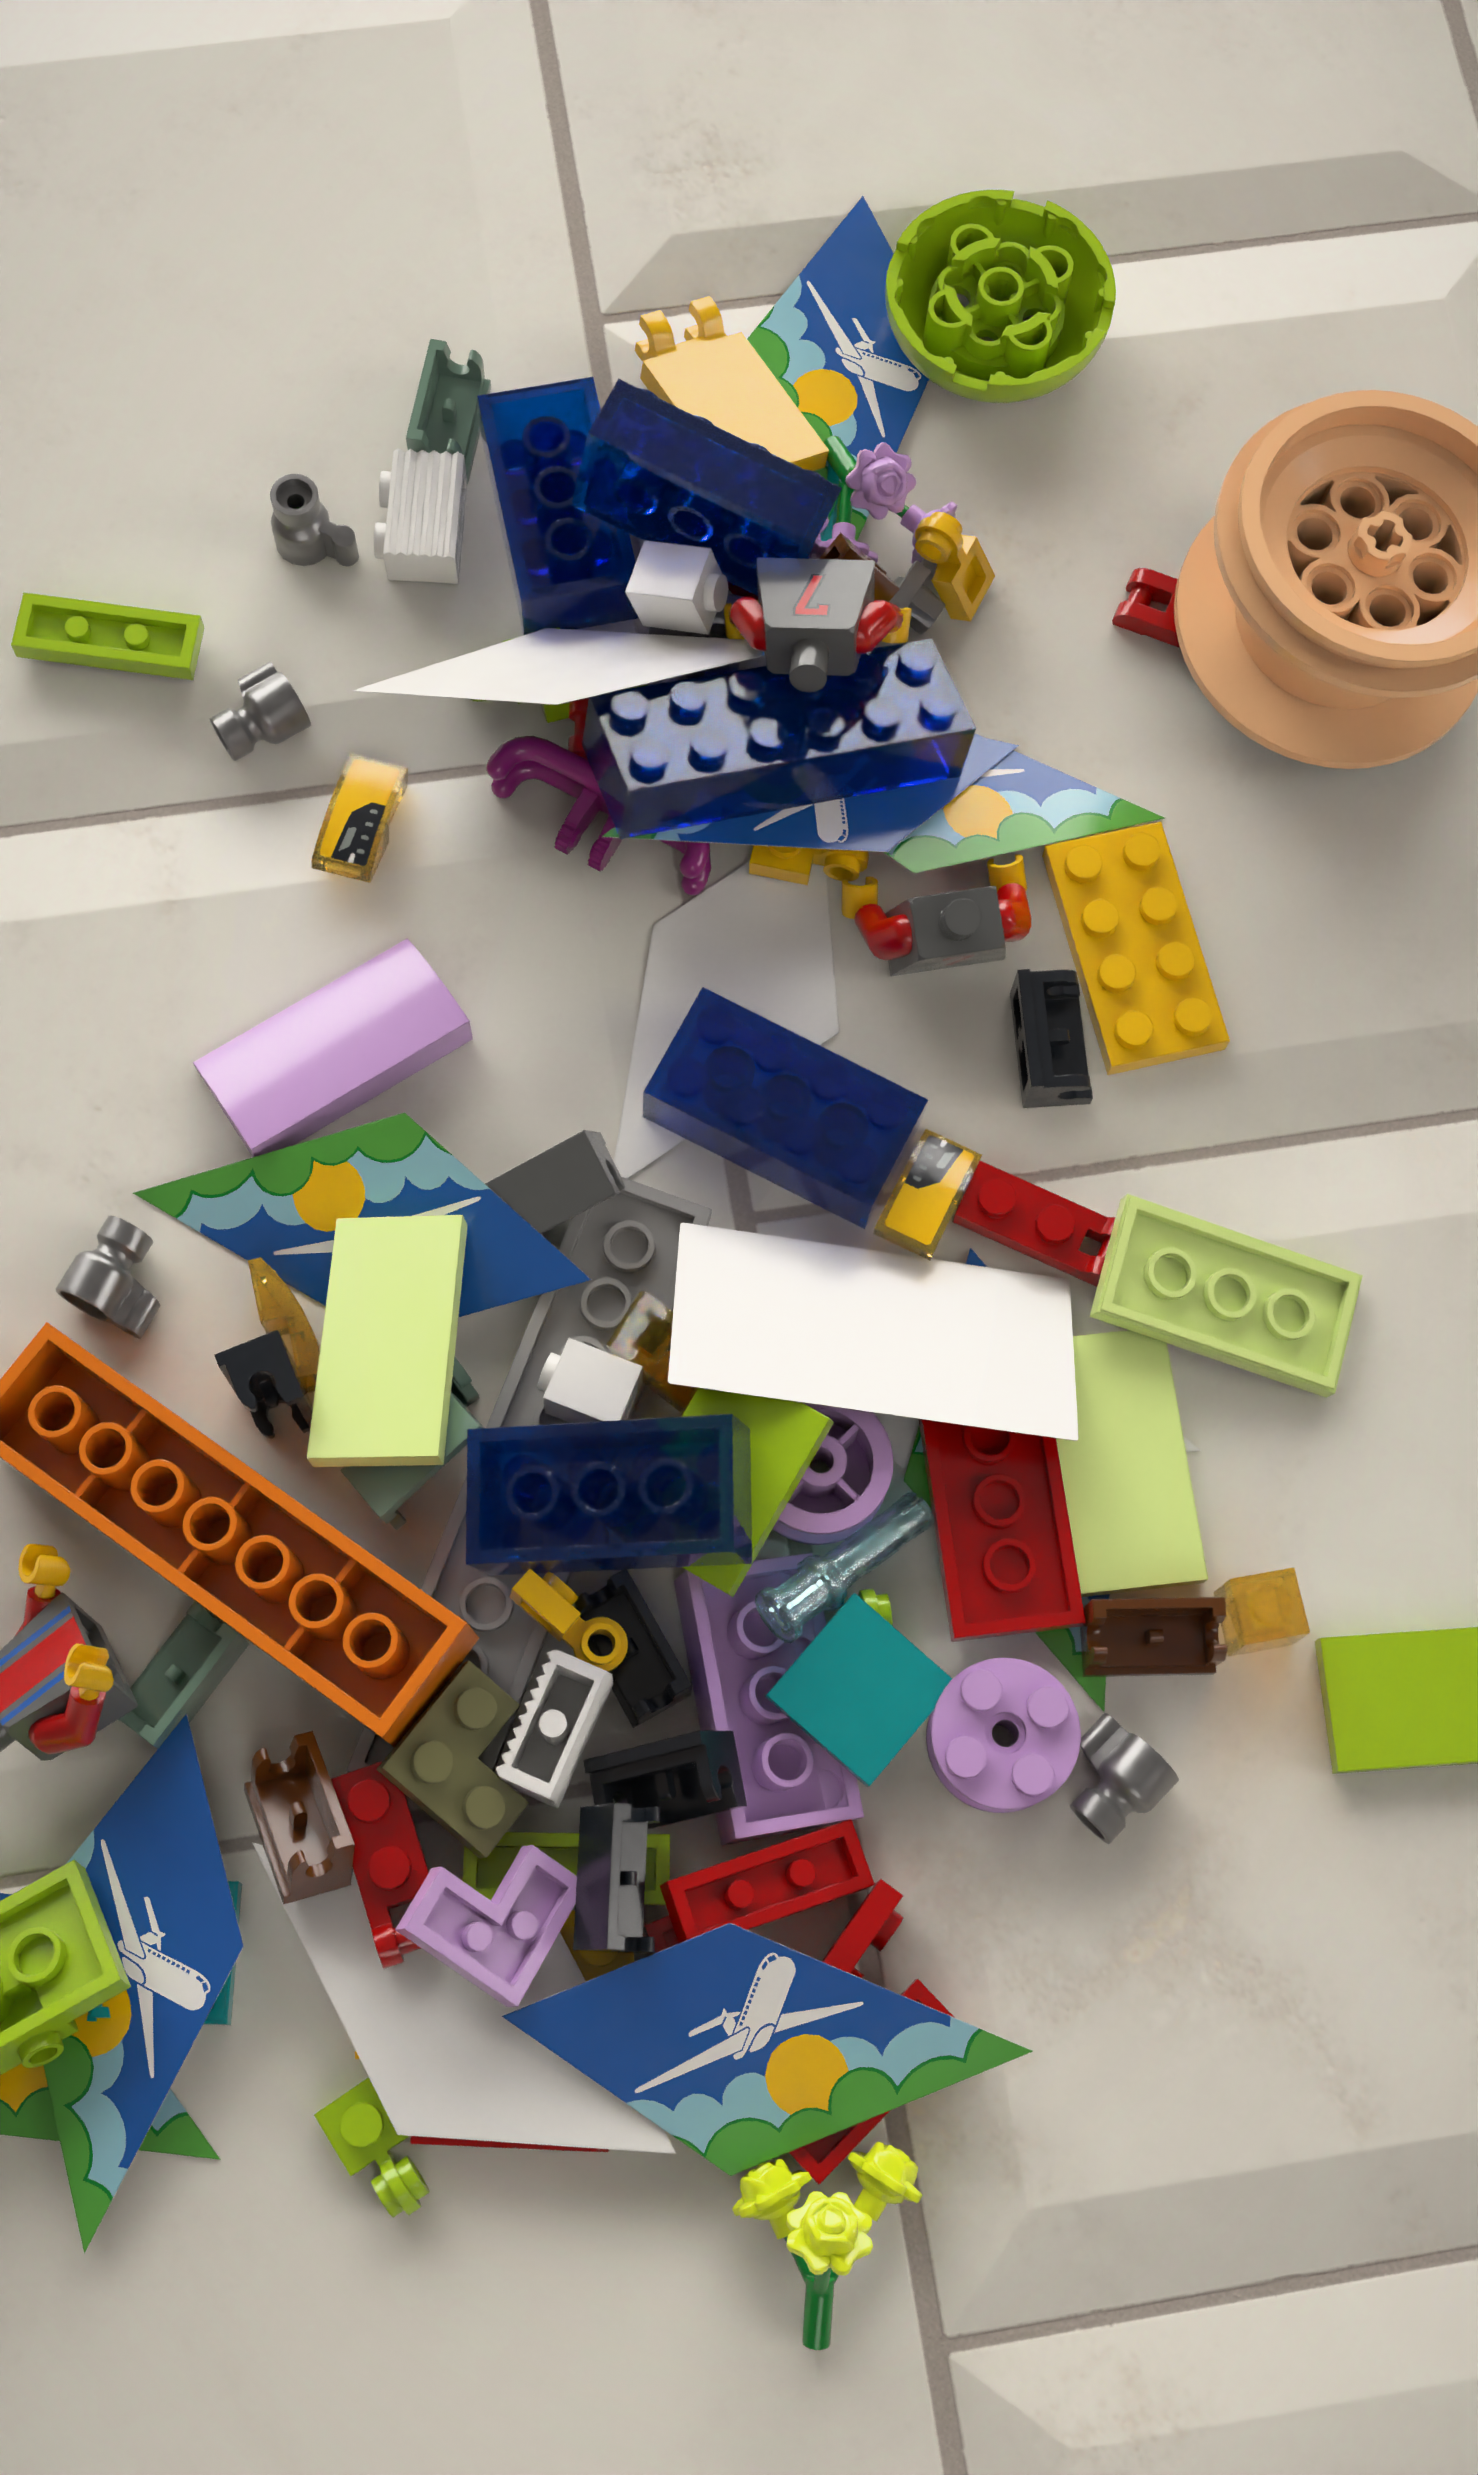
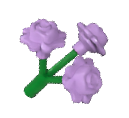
[806,436,957,564]

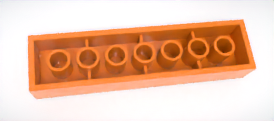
[0,1322,479,1747]

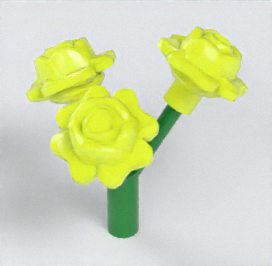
[732,2141,923,2350]

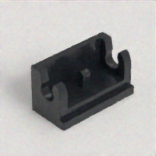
[1010,969,1093,1108]
[214,1330,313,1439]
[574,1568,692,1728]
[583,1730,747,1830]
[573,1803,661,1953]

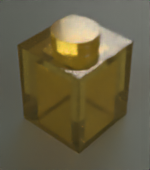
[1213,1567,1310,1657]

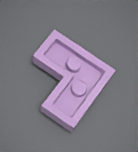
[395,1845,577,2007]

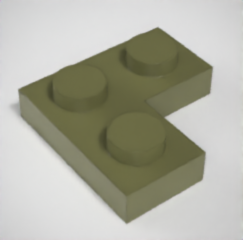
[376,1661,529,1859]

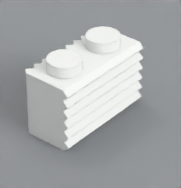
[374,448,467,584]
[495,1649,613,1809]

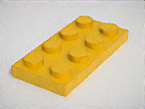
[1042,822,1230,1075]

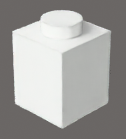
[625,540,728,635]
[537,1338,643,1441]

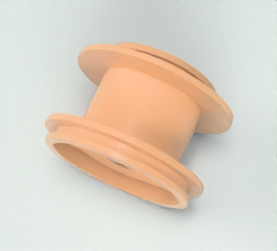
[1174,390,1478,769]

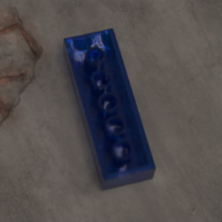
[582,638,977,839]

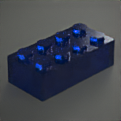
[477,377,639,635]
[571,378,842,596]
[642,987,928,1229]
[466,1414,752,1576]

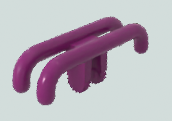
[486,736,711,896]

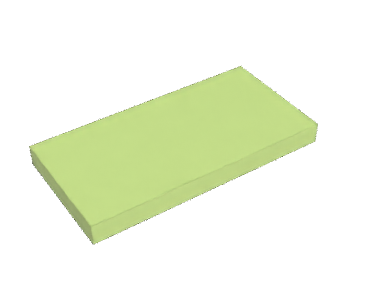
[1090,1194,1363,1398]
[307,1215,468,1467]
[1056,1330,1208,1597]

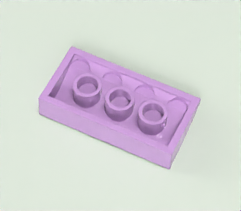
[193,938,473,1157]
[674,1553,864,1845]

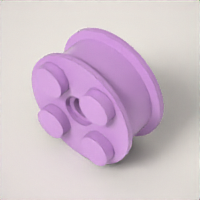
[773,1403,893,1545]
[926,1658,1081,1813]

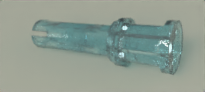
[755,1491,934,1643]

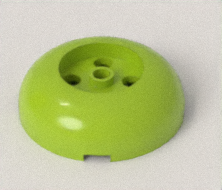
[885,190,1116,403]

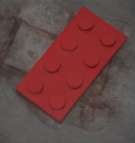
[919,1419,1086,1642]

